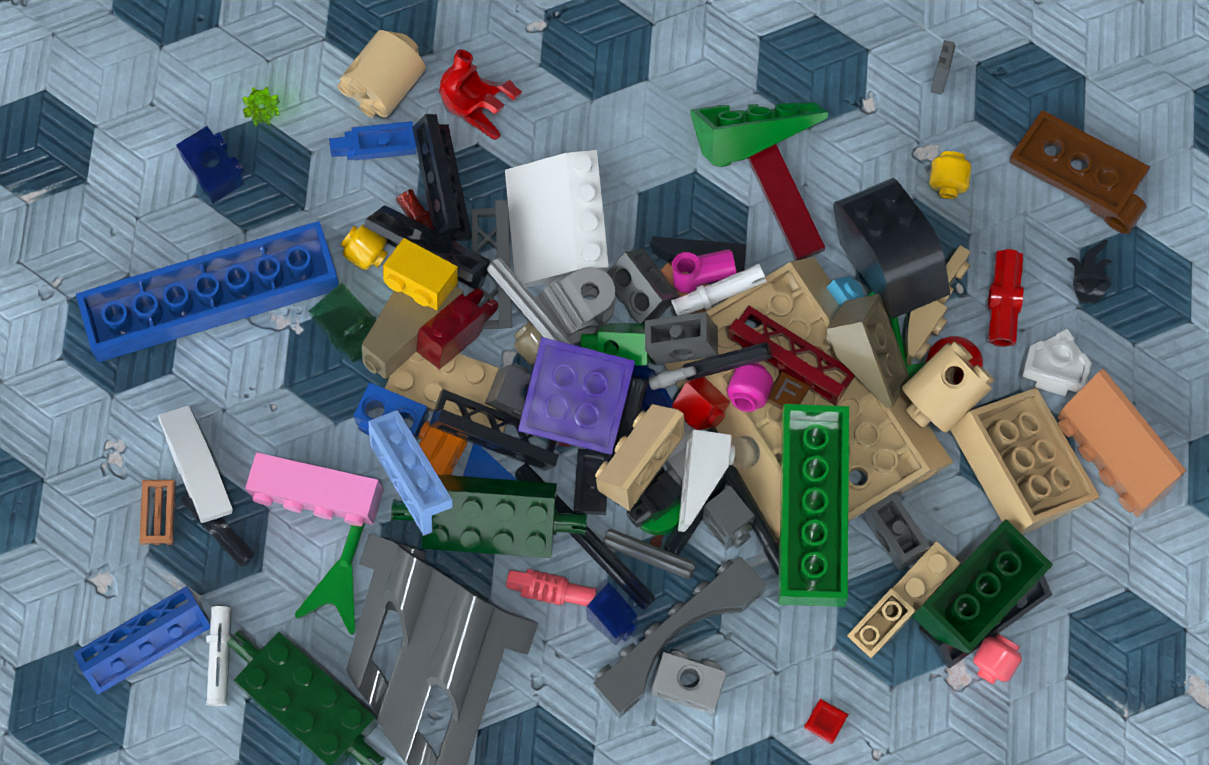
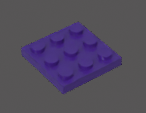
[517,337,635,455]

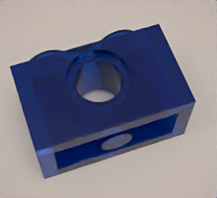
[176,126,244,204]

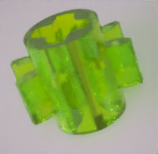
[242,86,280,126]

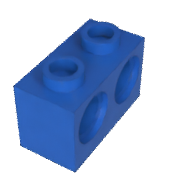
[353,382,429,441]

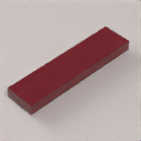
[747,144,825,261]

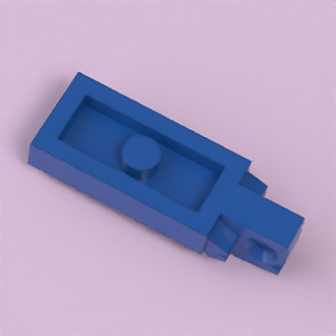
[329,121,417,161]

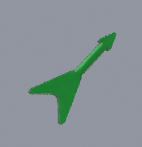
[295,523,365,635]

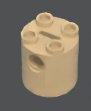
[337,30,426,118]
[902,342,995,433]

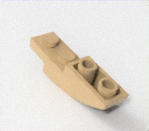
[904,245,971,365]
[847,541,961,658]

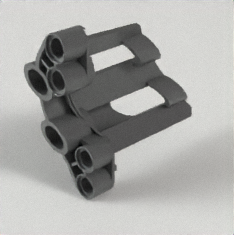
[346,534,538,765]

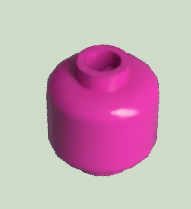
[727,363,773,412]

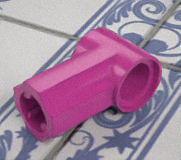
[672,249,736,293]

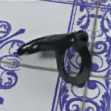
[1067,239,1112,304]

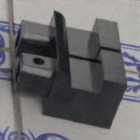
[614,466,682,528]

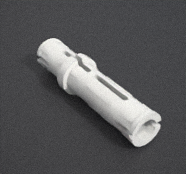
[671,264,767,316]
[206,606,232,706]

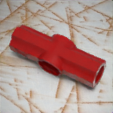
[988,249,1024,347]

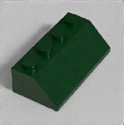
[911,519,1054,654]

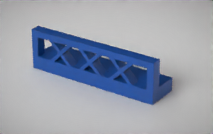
[74,586,210,695]

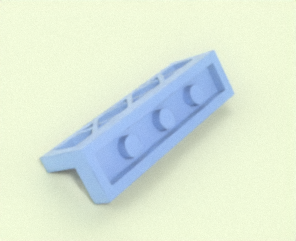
[368,410,452,536]

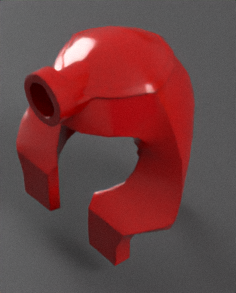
[439,49,522,140]

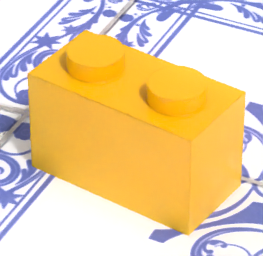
[383,238,458,311]

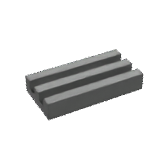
[931,40,956,95]

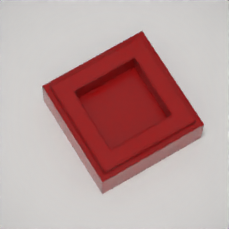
[804,699,849,745]

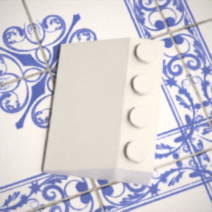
[505,150,609,287]

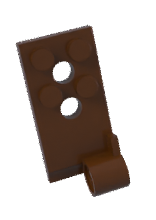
[1010,110,1150,234]

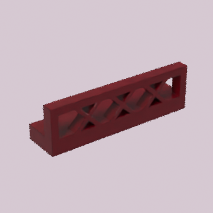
[728,305,855,406]

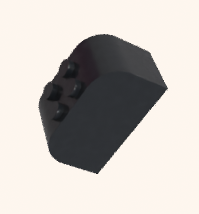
[833,178,951,319]

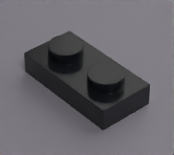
[574,449,610,515]

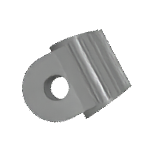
[536,267,615,344]

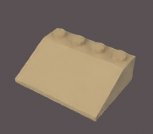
[950,387,1100,535]

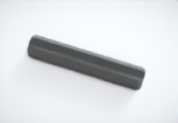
[604,529,696,579]

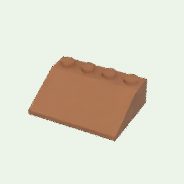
[1057,369,1186,517]

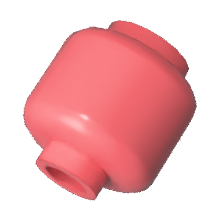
[973,633,1022,684]

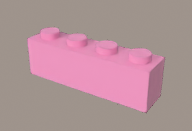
[245,452,384,527]

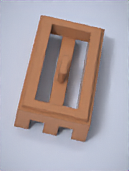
[140,480,176,545]

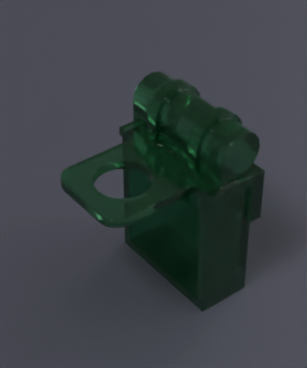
[308,283,377,363]

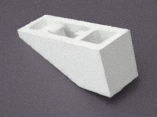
[678,429,735,532]

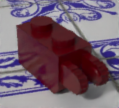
[416,288,498,370]

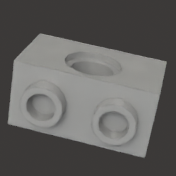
[651,651,726,715]

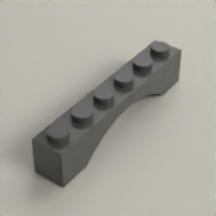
[593,557,767,718]

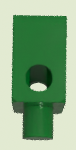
[581,323,652,365]

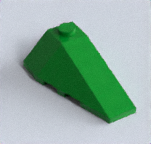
[690,102,828,167]

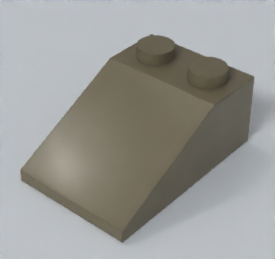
[826,294,910,408]

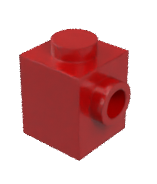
[672,377,731,430]

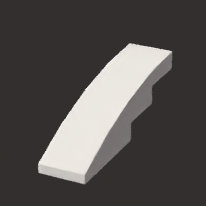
[158,405,233,523]

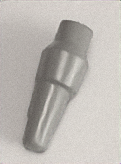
[649,366,696,390]

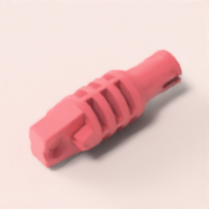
[506,569,597,609]

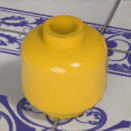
[929,151,972,199]
[340,224,388,270]

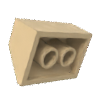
[595,404,685,511]

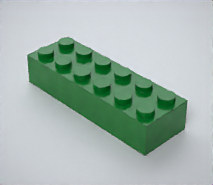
[778,404,849,607]

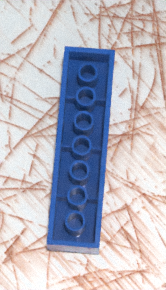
[76,221,341,363]

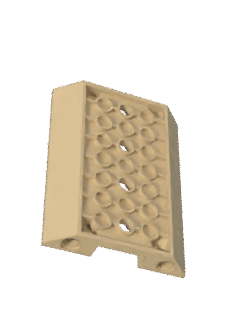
[663,257,953,541]

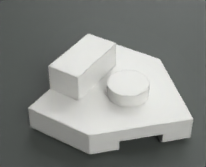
[1022,329,1092,396]

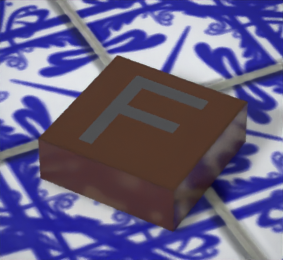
[767,372,810,410]

